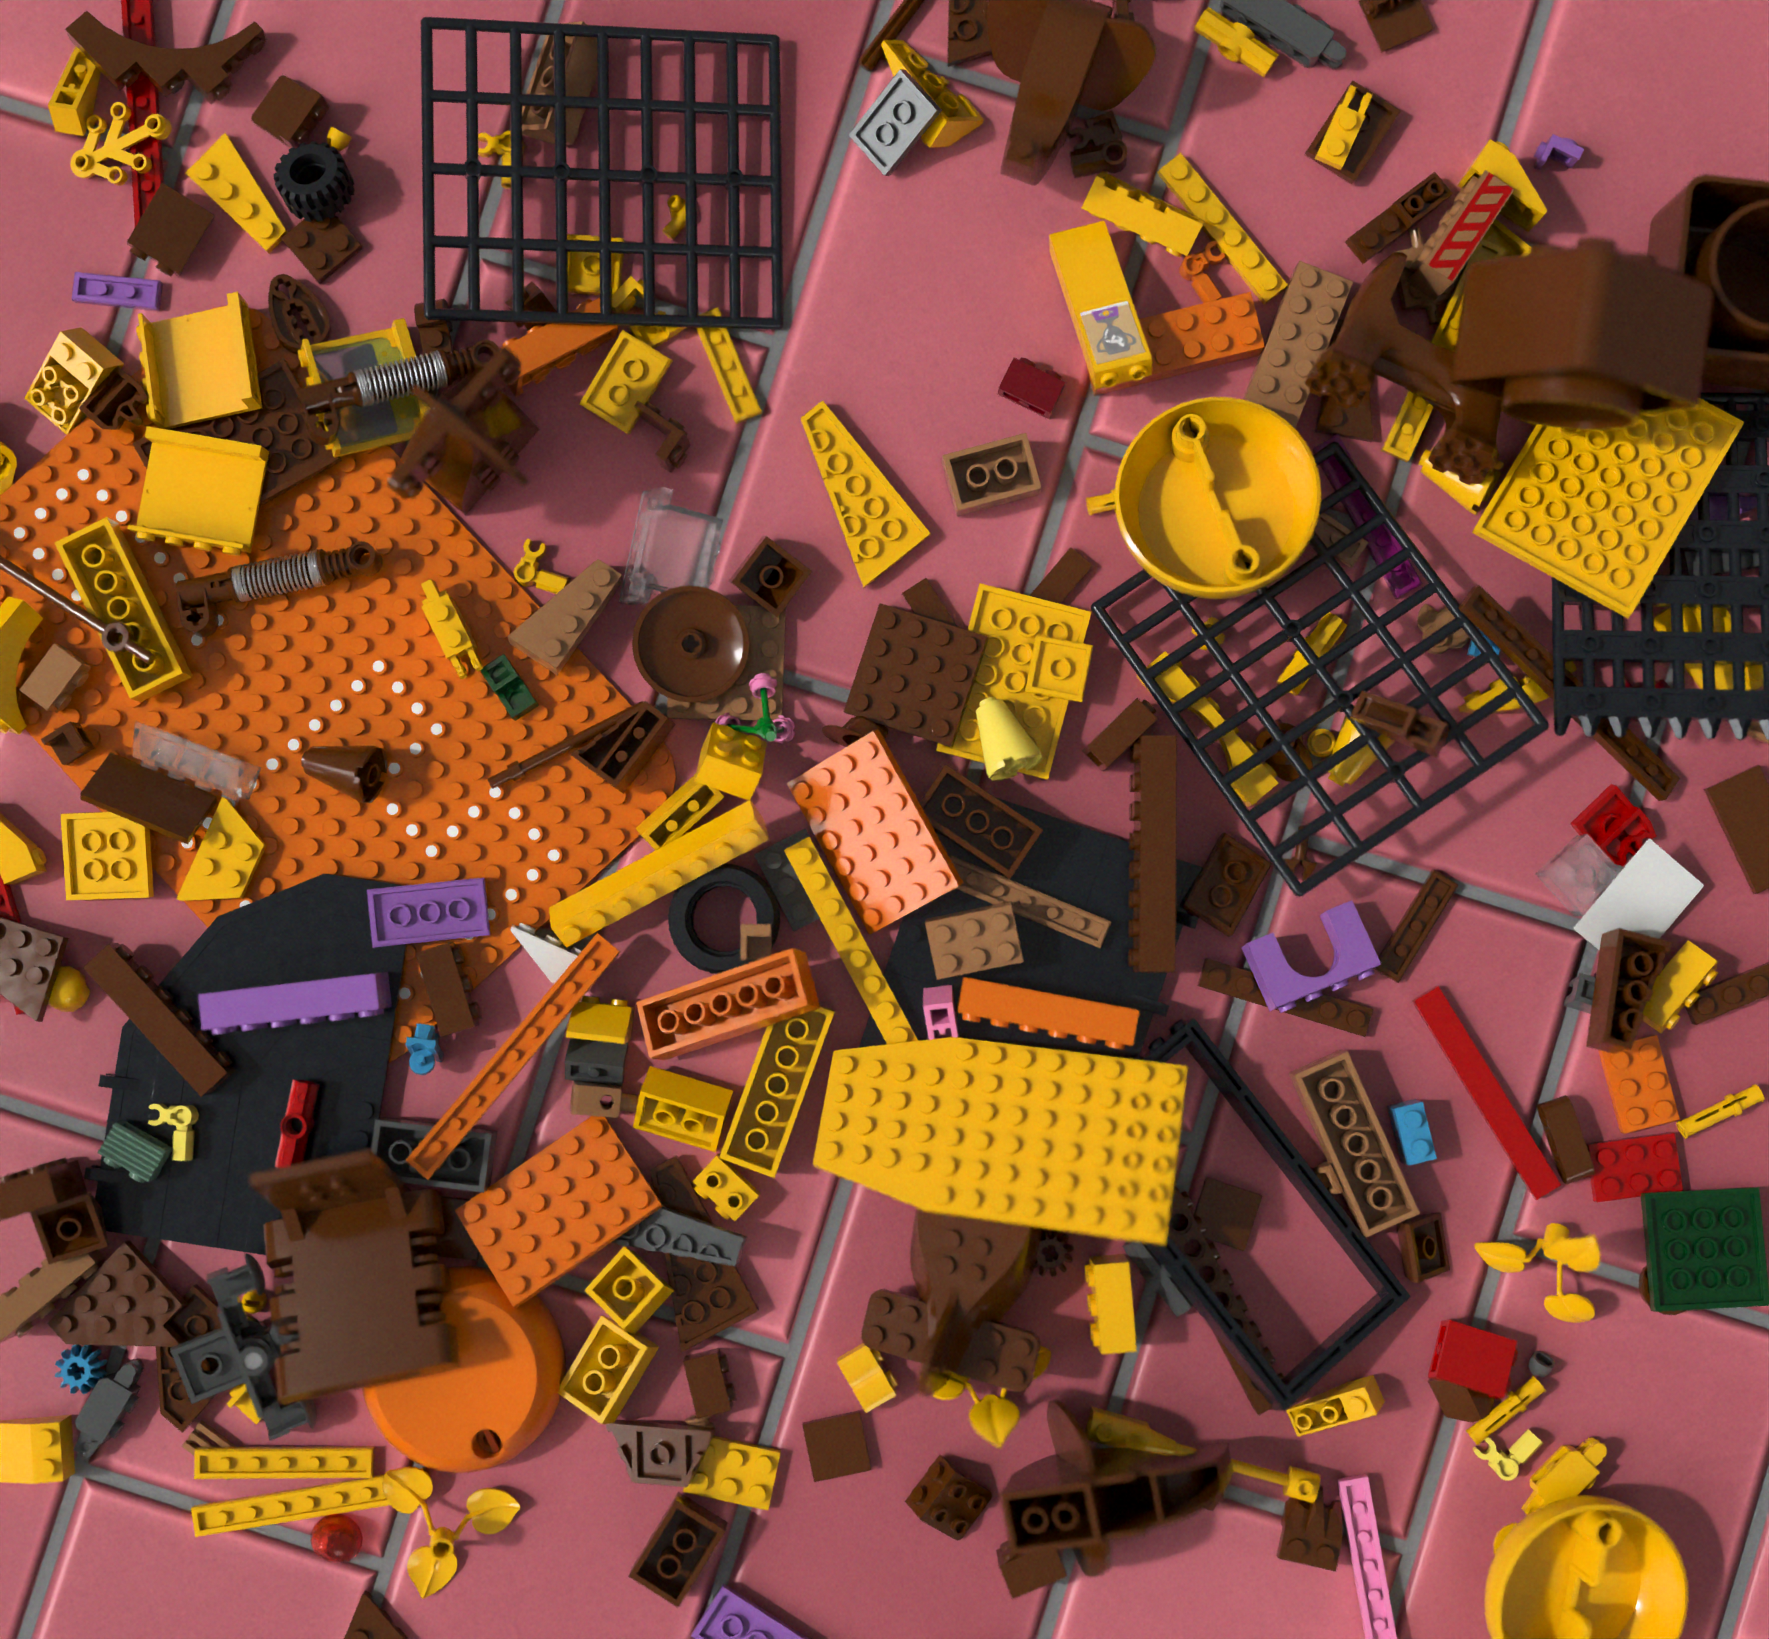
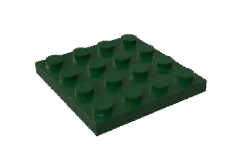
[1641,1187,1769,1312]

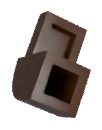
[414,299,453,356]

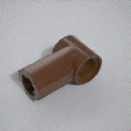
[1070,139,1127,178]

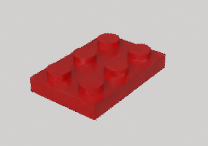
[1586,1132,1683,1203]

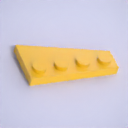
[185,133,288,254]

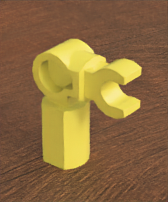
[148,1103,199,1161]
[1472,1429,1543,1481]

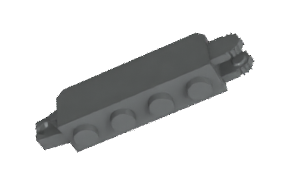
[1219,0,1347,70]

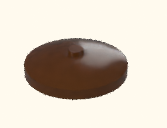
[632,585,749,702]

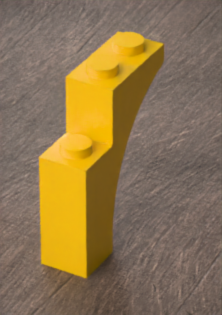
[0,596,43,735]

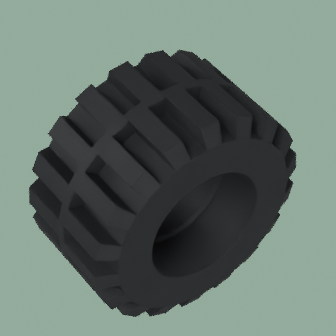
[274,141,355,222]

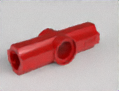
[275,1079,320,1168]

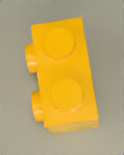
[692,1153,761,1221]

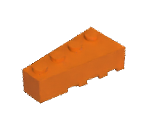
[500,298,618,398]

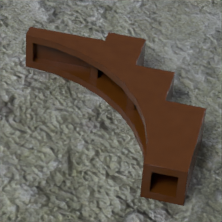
[65,11,266,104]

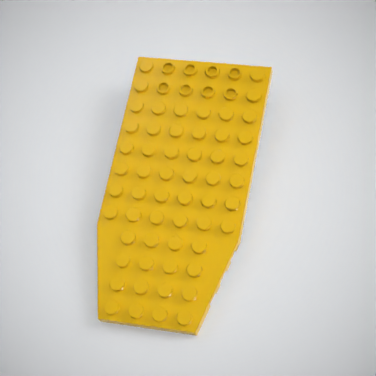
[813,1037,1188,1245]

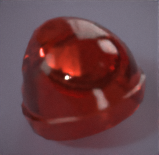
[310,1513,363,1563]

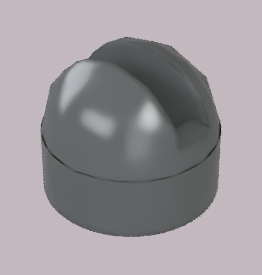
[1529,1351,1555,1377]

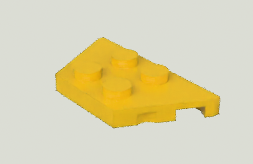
[176,797,267,901]

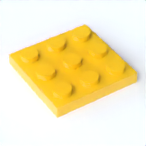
[61,812,154,900]

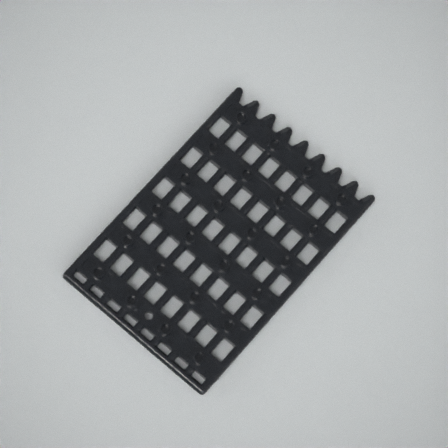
[1552,392,1769,741]

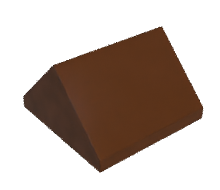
[30,1192,108,1265]
[1396,1212,1450,1283]

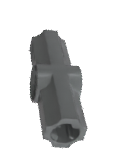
[1122,1240,1193,1317]

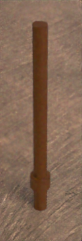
[488,701,643,789]

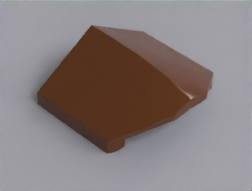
[1428,1379,1495,1423]

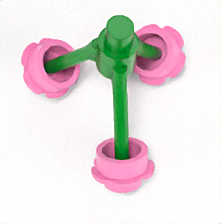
[715,673,795,744]

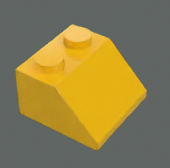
[566,995,635,1044]

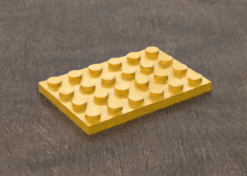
[936,583,1091,780]

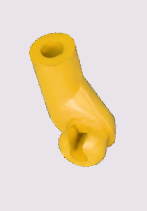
[662,195,686,240]

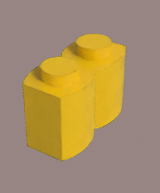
[837,1343,898,1413]

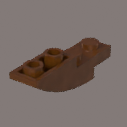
[1345,172,1453,264]

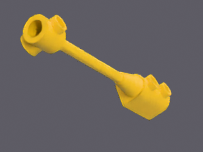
[1084,1406,1320,1503]

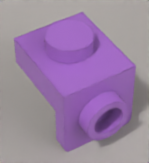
[1534,134,1584,170]

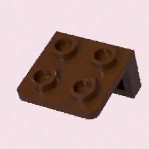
[251,75,330,149]
[634,401,690,473]
[905,1454,992,1540]

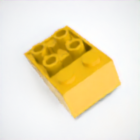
[24,327,124,435]

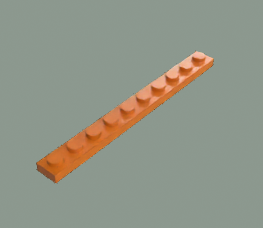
[405,933,620,1180]

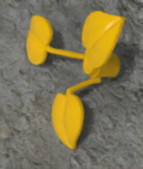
[1474,1223,1601,1323]
[932,1346,1051,1448]
[383,1467,520,1599]

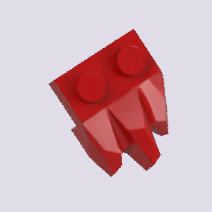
[1570,784,1657,866]

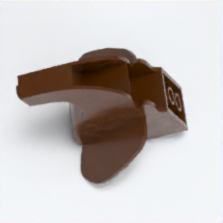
[987,0,1156,186]
[1000,1399,1234,1577]

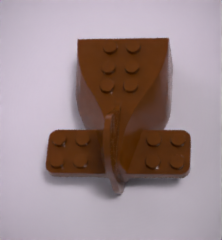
[387,346,539,516]
[861,1208,1043,1397]

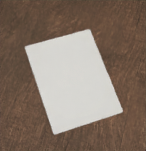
[1574,839,1704,951]

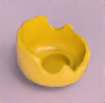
[48,966,90,1012]

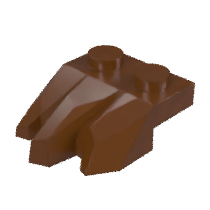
[79,366,148,430]
[1277,1486,1343,1572]

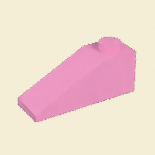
[923,985,960,1040]

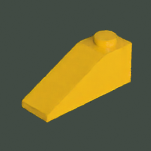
[48,47,101,136]
[0,813,47,884]

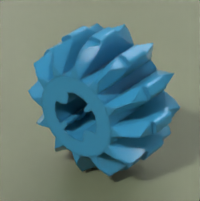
[54,1344,107,1394]

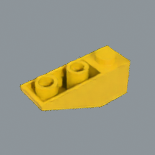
[1286,1375,1385,1437]

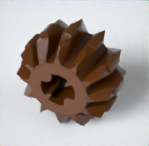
[1034,1228,1074,1277]

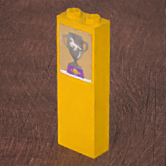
[1049,220,1152,390]

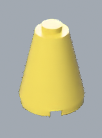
[976,697,1043,781]

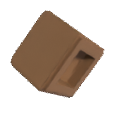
[1312,1161,1343,1194]

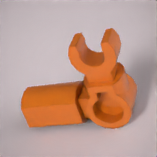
[1179,241,1226,303]

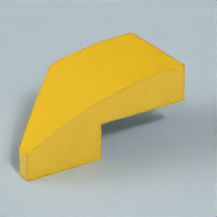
[629,310,687,349]

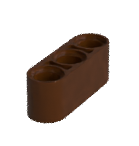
[1537,1095,1595,1184]

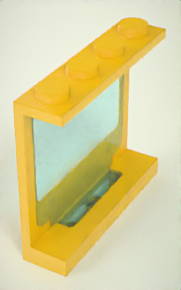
[298,318,428,458]

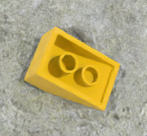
[1457,139,1547,232]
[0,1415,75,1484]

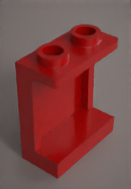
[1427,1320,1518,1399]

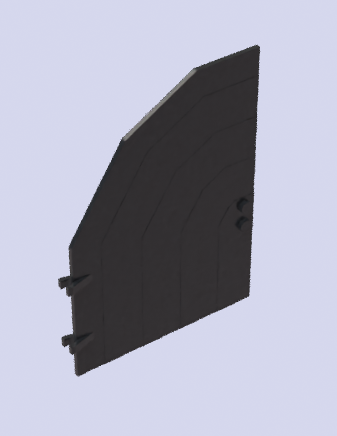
[859,797,1202,1059]
[84,874,407,1255]

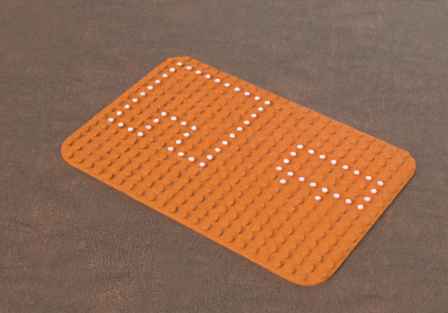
[0,305,677,1064]

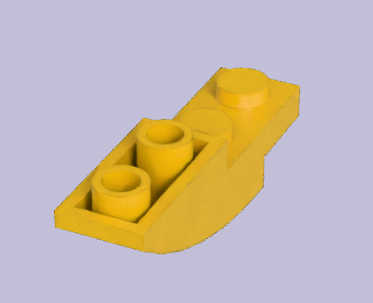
[1458,661,1577,713]

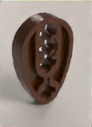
[268,274,331,354]

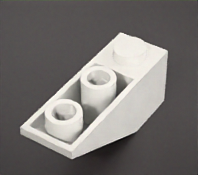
[510,922,582,983]

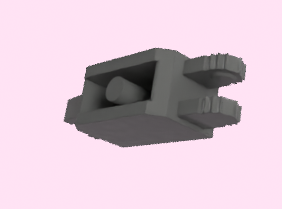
[74,1359,144,1458]

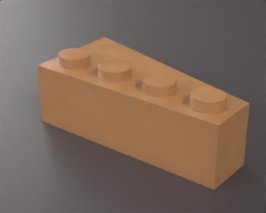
[508,559,622,676]
[0,1250,105,1343]

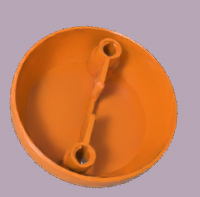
[362,1266,566,1473]

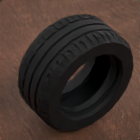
[668,864,780,974]

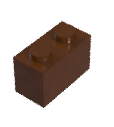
[683,1348,737,1419]

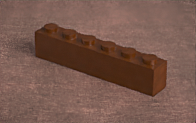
[83,943,235,1097]

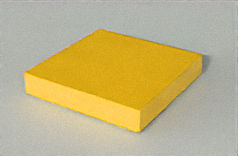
[567,234,625,295]
[1025,634,1093,703]

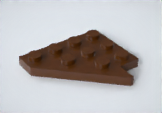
[47,1240,187,1347]
[156,1284,222,1433]

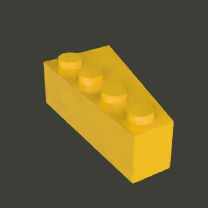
[1081,171,1205,257]

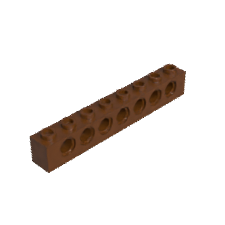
[1167,1186,1284,1416]

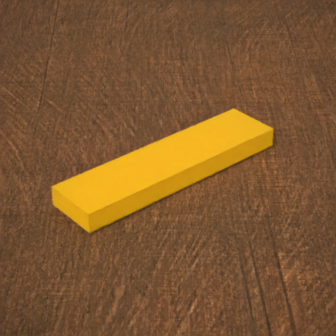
[696,307,762,424]

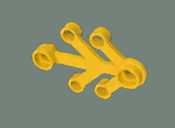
[70,102,172,186]

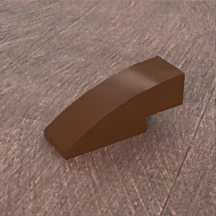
[1350,691,1450,757]

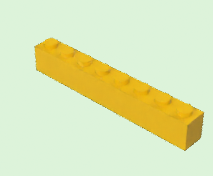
[549,800,769,948]

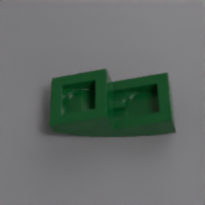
[480,654,539,721]

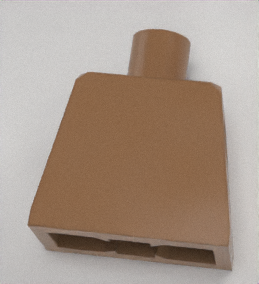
[570,1080,637,1118]

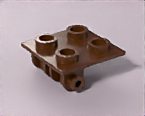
[1358,0,1434,53]

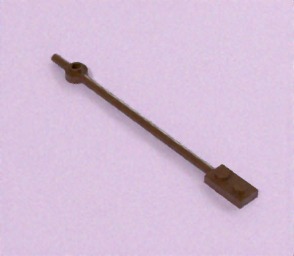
[0,555,156,665]

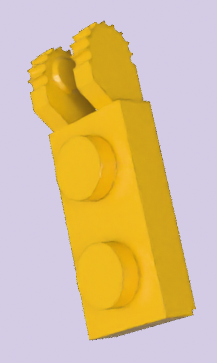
[1315,85,1373,170]

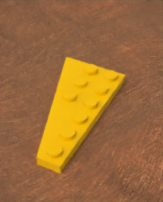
[800,400,931,589]

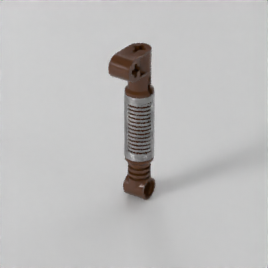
[296,340,500,445]
[176,541,382,637]

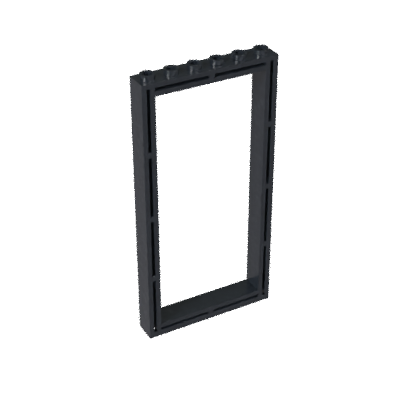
[1132,1018,1411,1411]

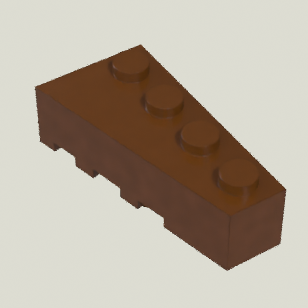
[1586,928,1673,1054]

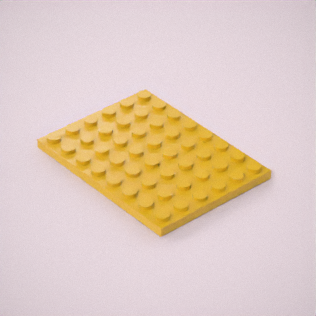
[1472,398,1744,618]

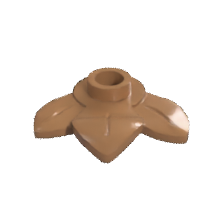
[1417,604,1470,654]

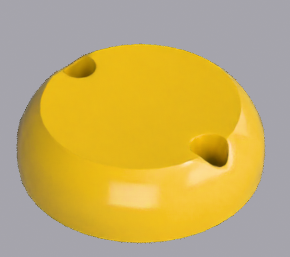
[1114,397,1321,599]
[1485,1496,1688,1639]

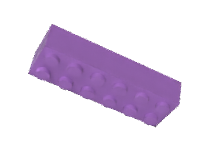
[198,972,392,1035]

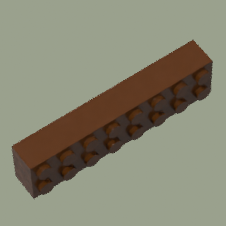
[1128,735,1177,973]

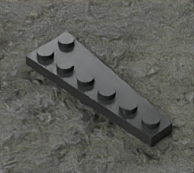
[611,1206,747,1266]

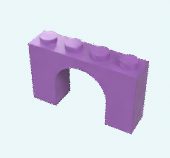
[1242,900,1381,1013]

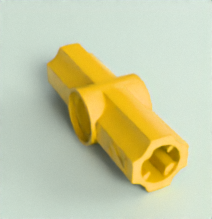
[1194,7,1279,78]
[1276,612,1347,696]

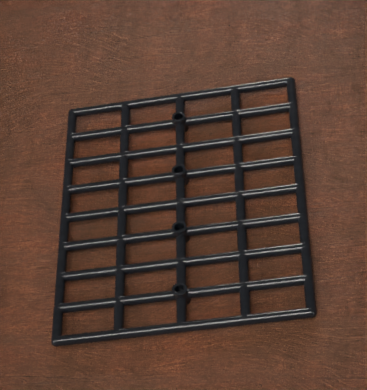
[421,17,784,330]
[1091,442,1549,897]

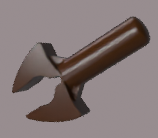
[1284,825,1317,881]

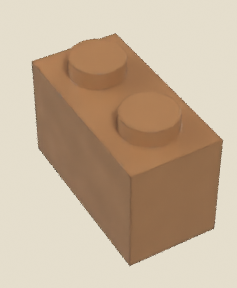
[19,643,91,713]

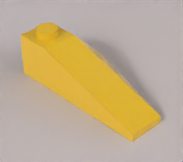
[881,40,984,148]

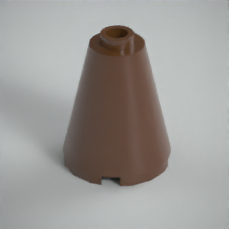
[301,746,387,803]

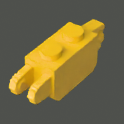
[421,579,483,680]
[1521,1437,1608,1515]

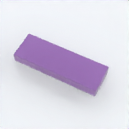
[72,272,163,311]

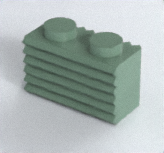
[98,1120,172,1183]

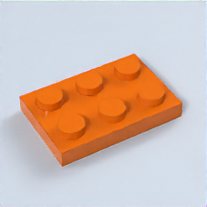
[1598,1034,1680,1134]

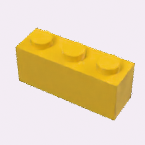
[635,774,724,850]
[1642,940,1718,1034]

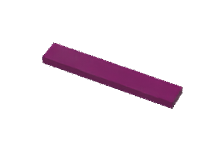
[1312,434,1423,599]

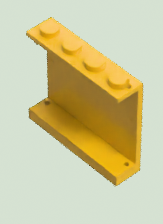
[136,291,262,429]
[128,426,269,556]

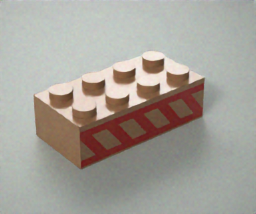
[1407,170,1514,301]

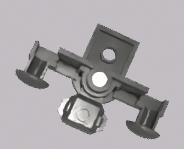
[170,1254,317,1441]

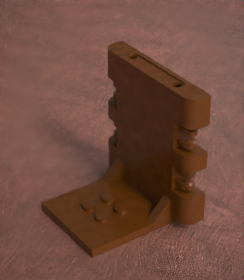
[250,1149,461,1405]

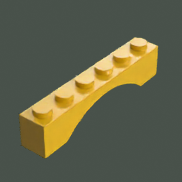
[1136,651,1278,807]

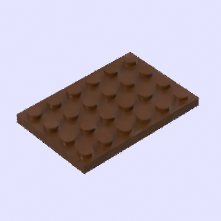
[132,359,342,545]

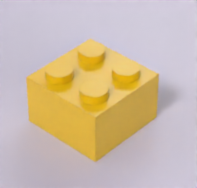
[695,722,767,801]
[585,1246,674,1334]

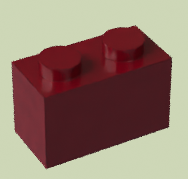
[997,358,1065,419]

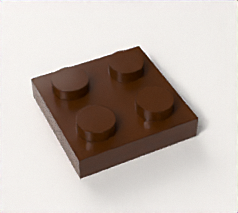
[281,214,363,284]

